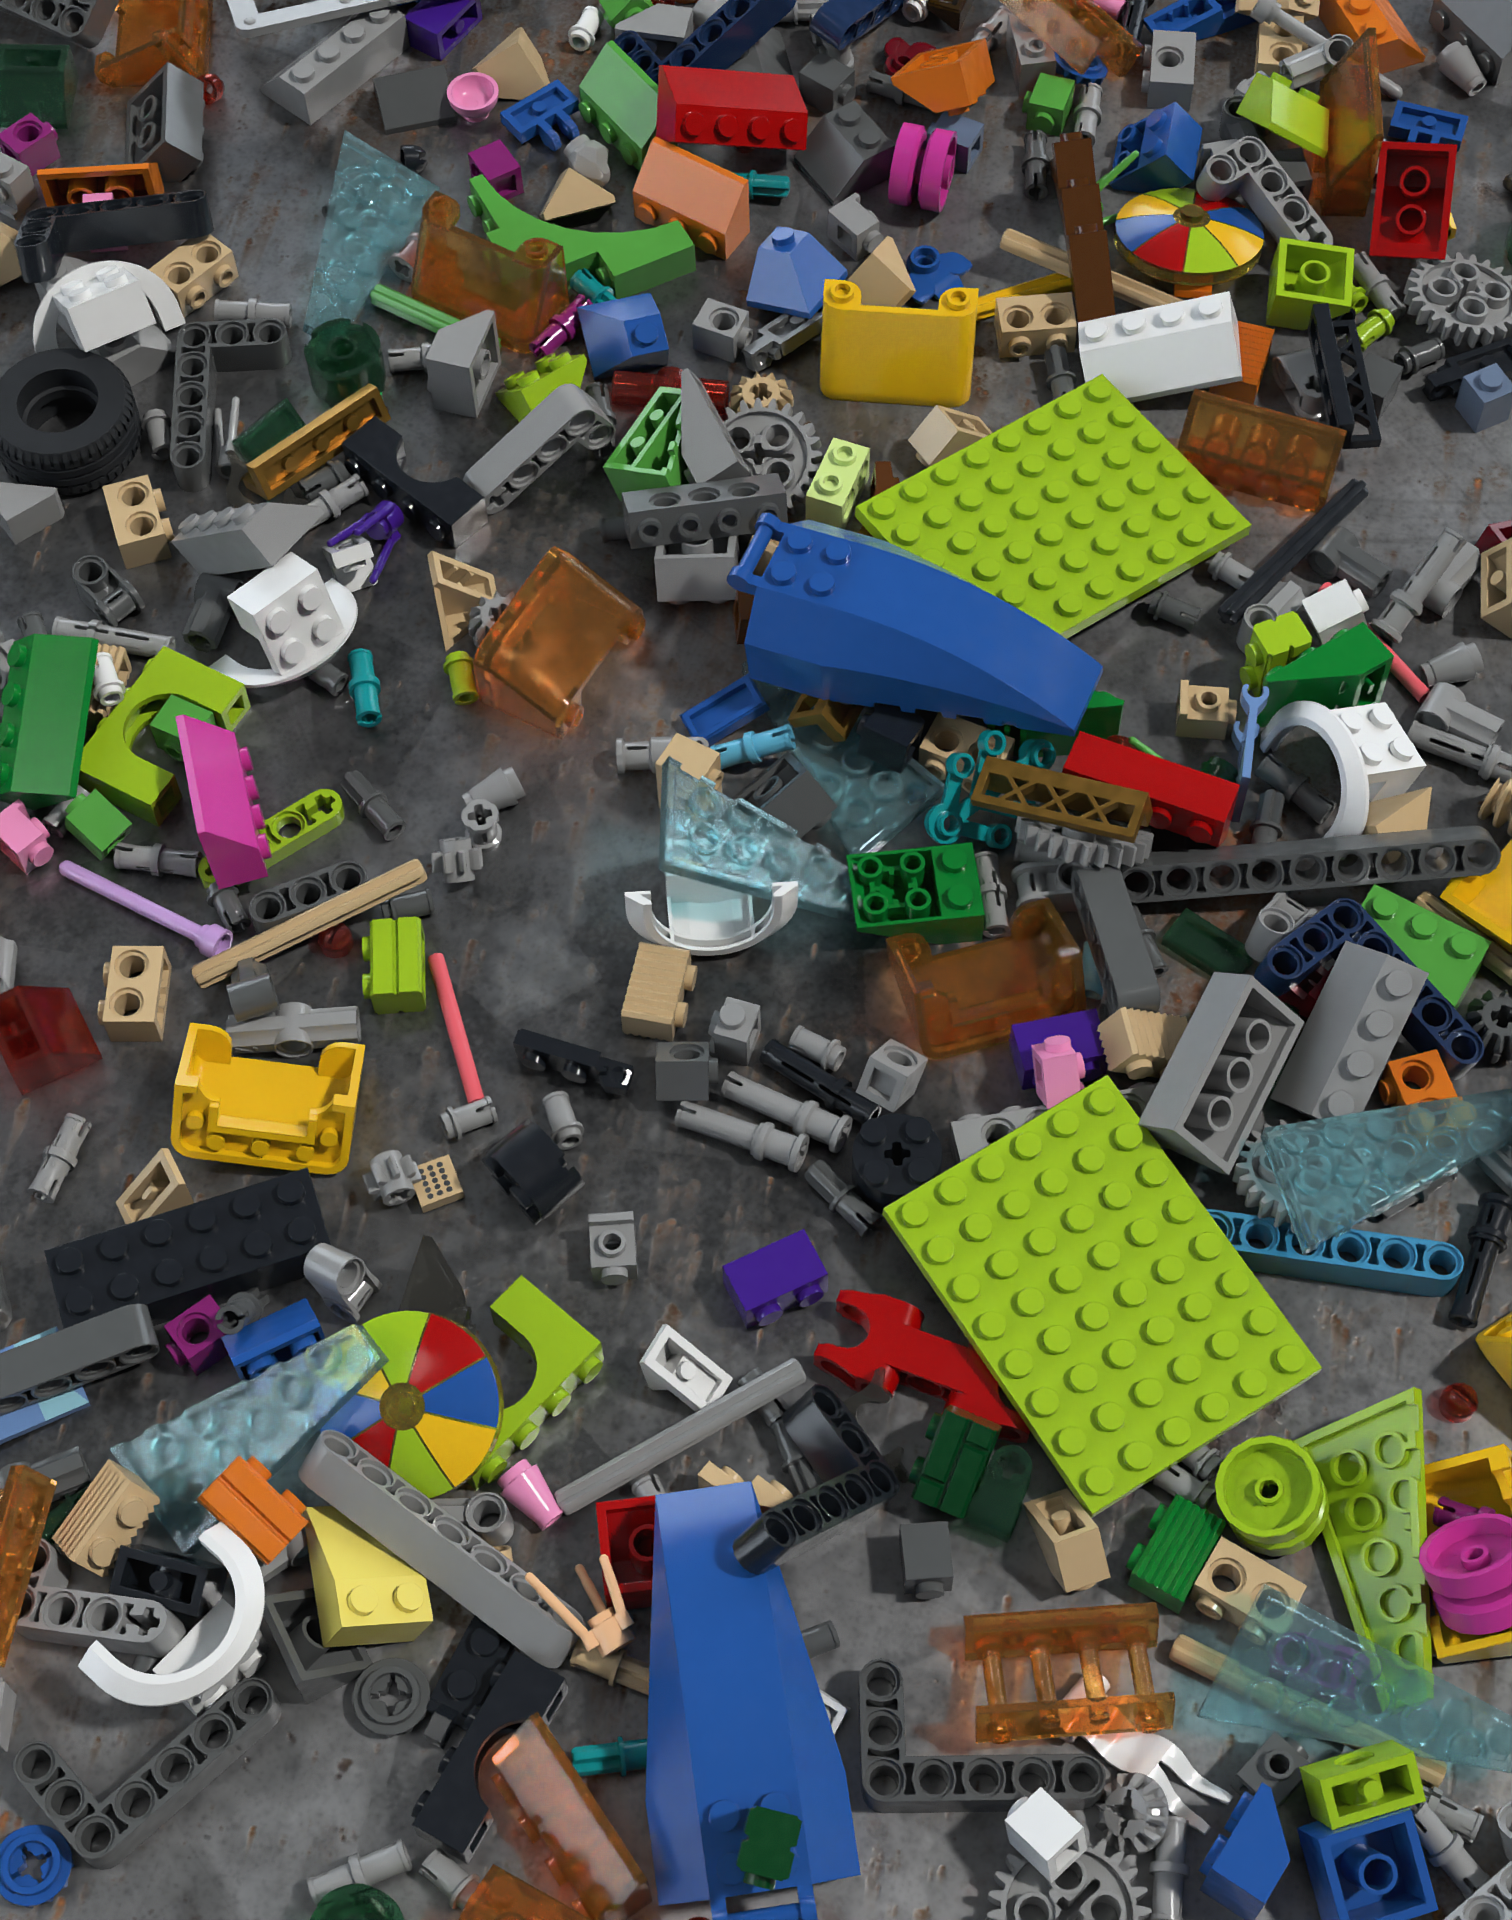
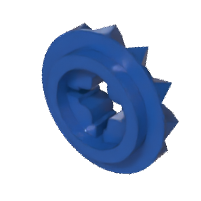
[1054,47,1108,87]
[0,1825,75,1908]

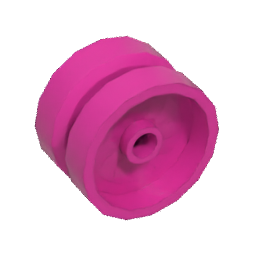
[888,122,957,212]
[1419,1513,1512,1635]

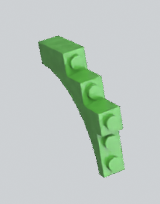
[467,174,696,299]

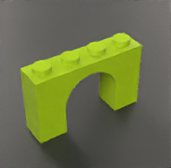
[78,646,251,827]
[392,1275,604,1491]

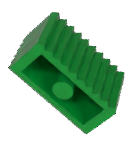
[1125,1494,1227,1614]

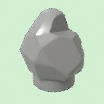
[564,134,611,187]

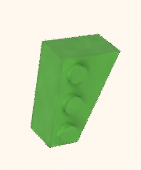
[603,386,689,501]
[1361,884,1492,1010]

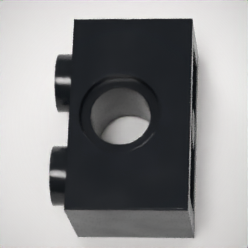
[108,1544,228,1617]

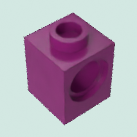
[0,112,61,176]
[468,139,524,200]
[164,1294,228,1376]

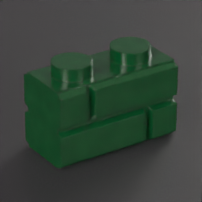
[908,1405,1002,1519]
[736,1805,802,1890]

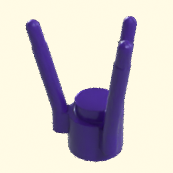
[327,500,404,584]

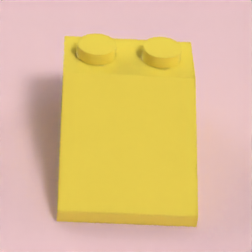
[303,1506,433,1648]

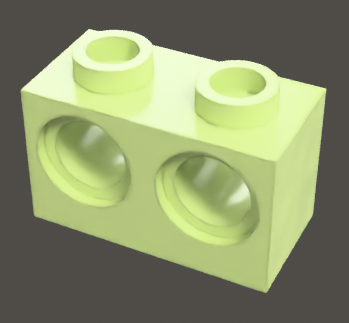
[806,437,870,529]

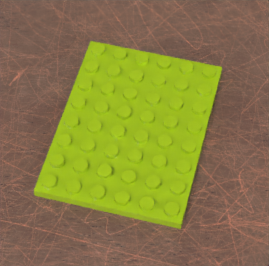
[855,374,1252,639]
[882,1074,1322,1518]

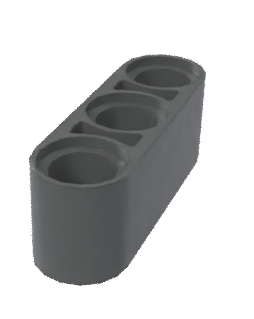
[248,861,368,935]

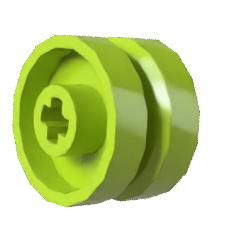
[1215,1435,1329,1557]

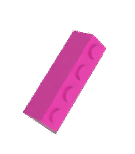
[175,714,272,890]

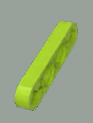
[198,789,345,890]

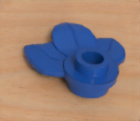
[906,245,973,305]

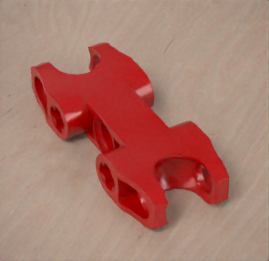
[813,1290,1031,1443]

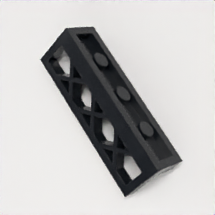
[1307,303,1382,450]

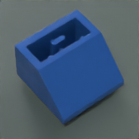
[1109,101,1203,193]
[221,1298,332,1400]
[1198,1782,1291,1920]

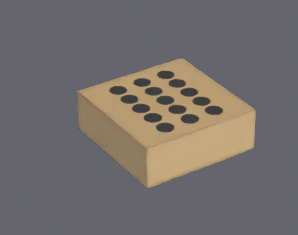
[413,1154,465,1213]

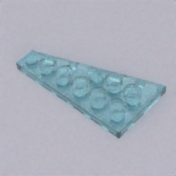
[302,130,440,350]
[742,660,945,855]
[659,756,855,923]
[1260,1088,1512,1255]
[109,1324,389,1555]
[1197,1583,1512,1773]

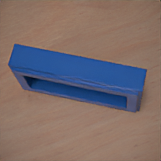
[679,673,770,747]

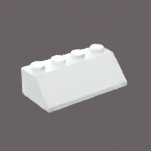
[1078,291,1243,403]

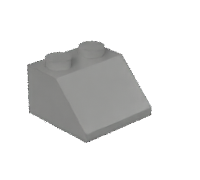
[423,309,501,419]
[654,535,739,605]

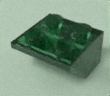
[0,44,79,129]

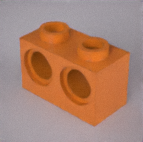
[1378,1049,1470,1158]

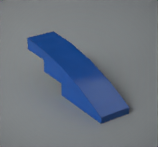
[1143,0,1256,40]

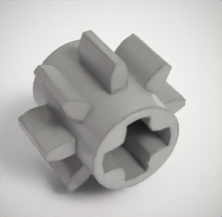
[431,837,483,883]
[362,1150,422,1206]

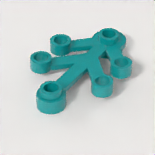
[924,730,1056,849]

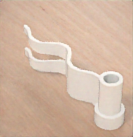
[1042,1668,1234,1835]

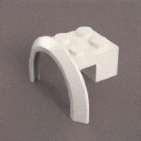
[33,260,186,353]
[209,552,358,688]
[1260,700,1427,861]
[624,837,798,956]
[78,1521,270,1718]

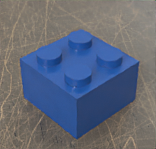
[1297,1807,1439,1920]

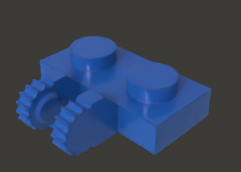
[500,79,580,152]
[1387,100,1469,152]

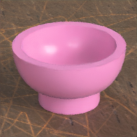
[447,72,499,123]

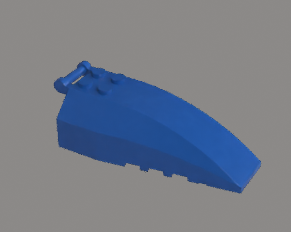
[727,513,1103,736]
[645,1481,861,1920]

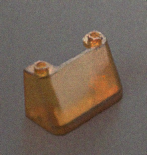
[94,0,213,88]
[411,191,569,353]
[473,546,646,740]
[885,897,1086,1060]

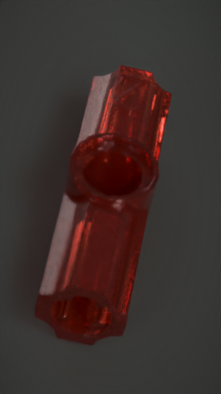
[611,366,730,415]

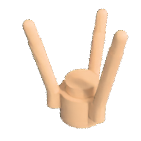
[525,1554,636,1659]

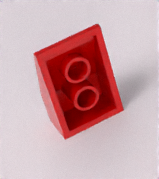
[1369,141,1458,261]

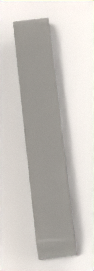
[298,1430,586,1668]

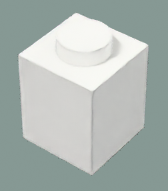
[1301,578,1370,645]
[1004,1787,1087,1883]

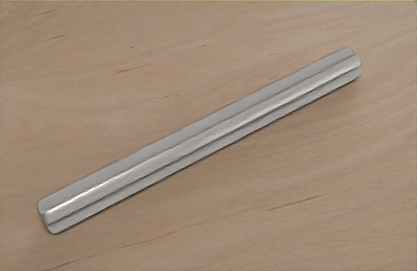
[554,1358,806,1515]

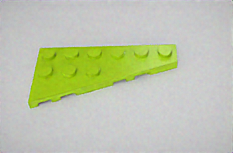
[1293,1387,1433,1715]

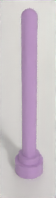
[58,860,233,958]

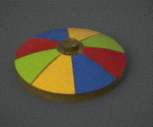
[1114,188,1264,286]
[317,1311,504,1499]

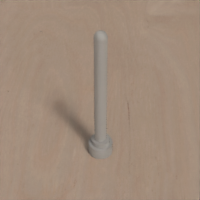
[1250,0,1403,100]

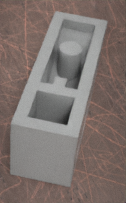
[681,368,751,484]

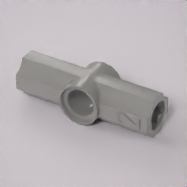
[226,1002,361,1058]

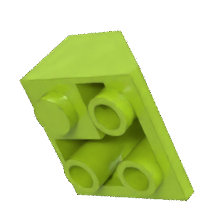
[495,351,587,422]

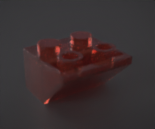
[0,985,103,1095]

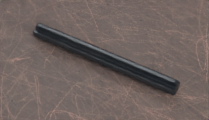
[1218,479,1369,625]

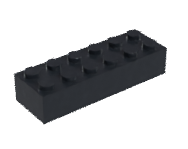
[44,1167,332,1329]

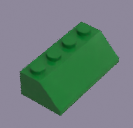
[0,633,99,810]

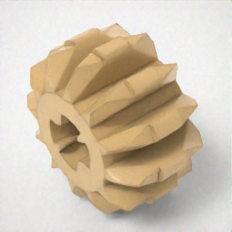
[729,371,794,413]

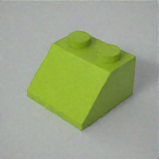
[1236,71,1330,158]
[1266,237,1355,330]

